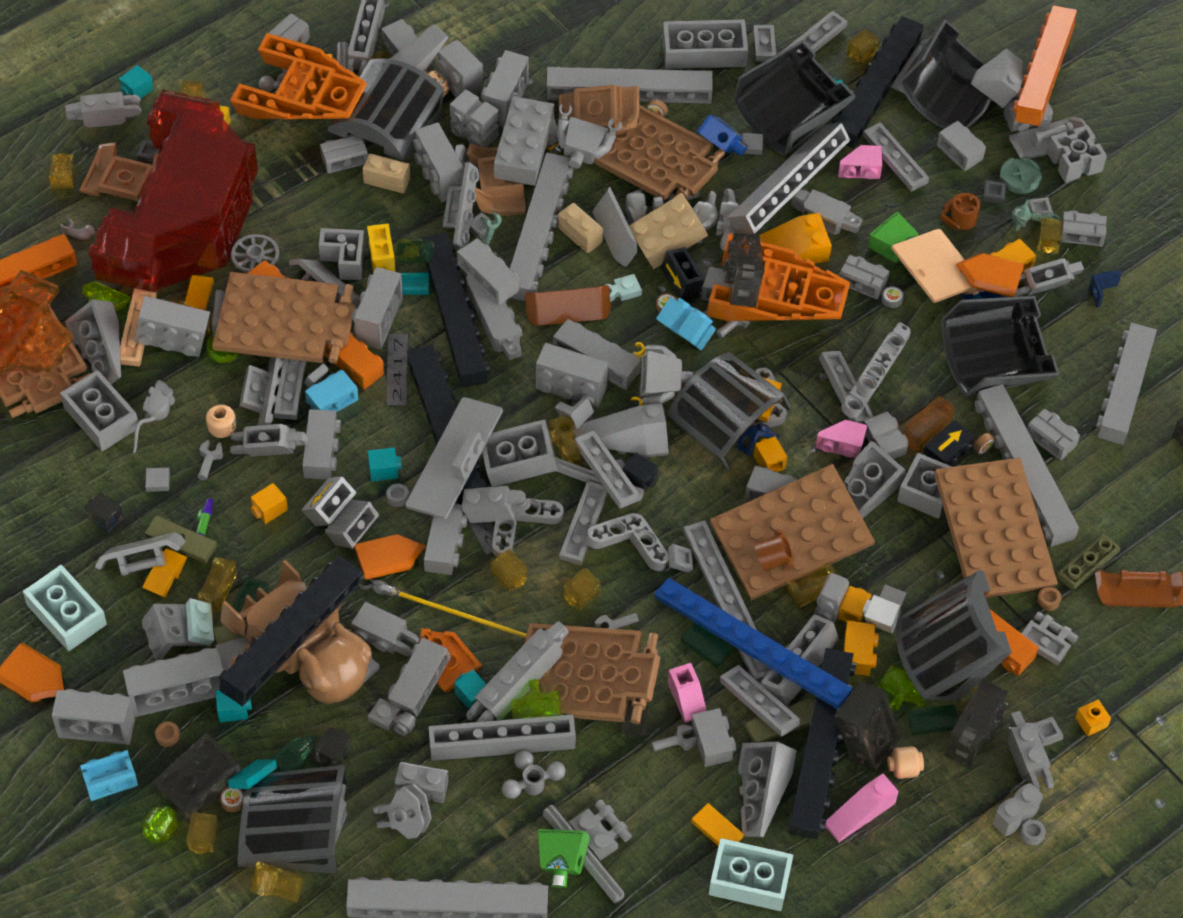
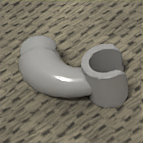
[60,219,95,240]

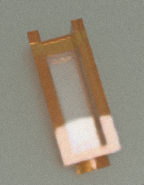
[903,396,956,453]

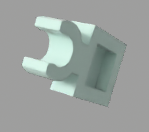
[605,274,642,302]

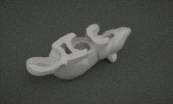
[716,188,740,251]
[693,191,718,244]

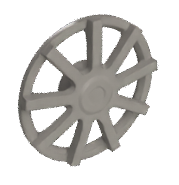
[231,234,280,273]

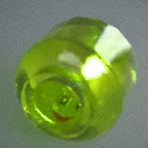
[141,806,178,844]

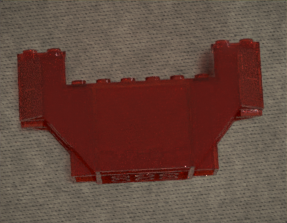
[89,89,258,293]

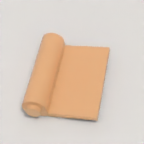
[891,229,984,303]

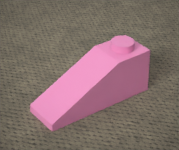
[825,774,899,842]

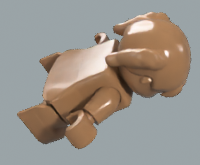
[221,560,372,704]

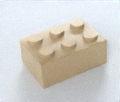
[629,193,708,270]

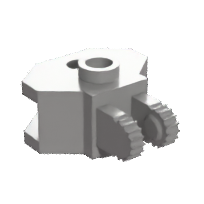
[373,784,432,839]

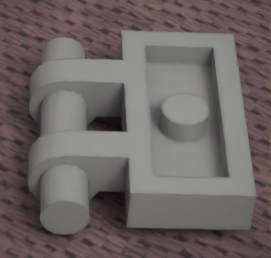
[1021,612,1079,666]
[569,800,632,861]

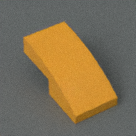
[142,548,188,598]

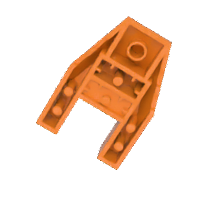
[230,33,367,119]
[706,233,850,321]

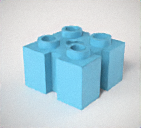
[656,297,716,351]

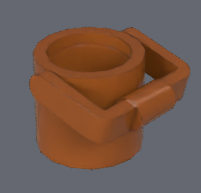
[939,193,980,231]
[755,530,794,571]

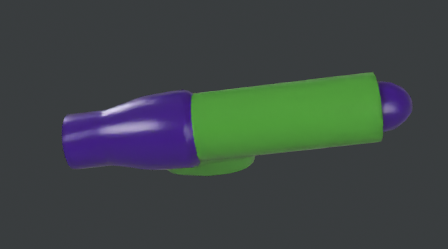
[196,498,214,536]

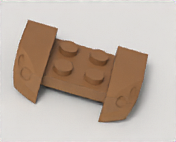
[559,85,639,135]
[79,143,173,201]
[467,144,526,216]

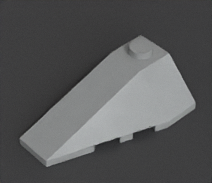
[374,24,449,103]
[971,49,1023,108]
[65,299,121,384]
[573,403,669,458]
[844,441,907,518]
[738,742,797,838]

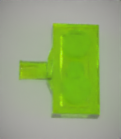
[82,280,131,310]
[880,664,934,710]
[511,679,562,719]

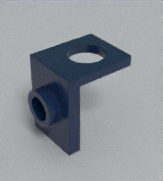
[1089,270,1121,308]
[736,422,780,456]

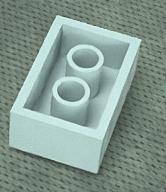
[23,565,107,652]
[709,838,793,911]

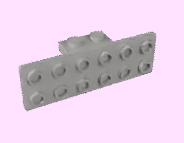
[405,397,503,519]

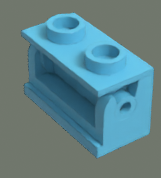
[305,369,358,413]
[80,750,138,801]

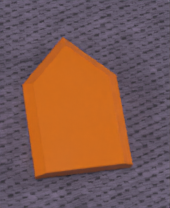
[956,253,1024,297]
[354,534,426,580]
[419,628,482,692]
[0,643,64,702]

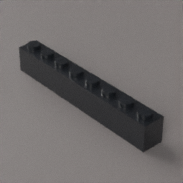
[832,16,924,148]
[421,233,490,388]
[407,344,487,505]
[219,556,362,707]
[789,648,857,839]

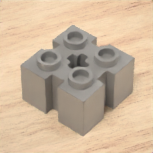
[450,89,499,147]
[1047,125,1107,183]

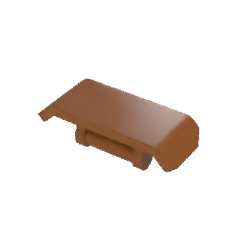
[525,285,611,326]
[1095,570,1183,607]

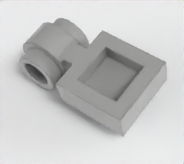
[368,698,416,736]

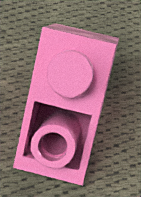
[838,145,882,179]
[816,420,867,458]
[668,663,707,723]

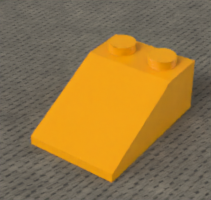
[756,212,831,264]

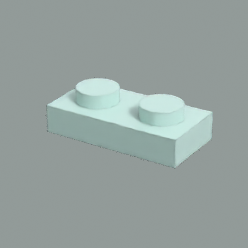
[186,598,214,646]

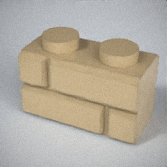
[363,154,411,194]
[558,203,603,253]

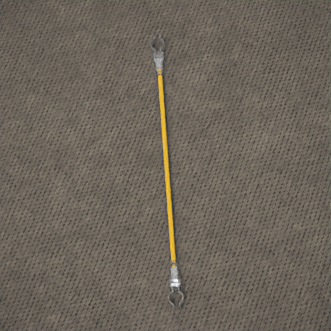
[359,575,527,638]

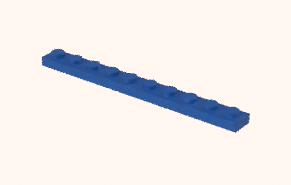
[654,578,854,710]

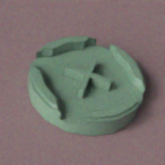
[999,157,1042,194]

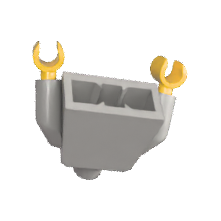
[631,342,693,406]

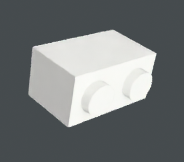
[863,595,901,634]

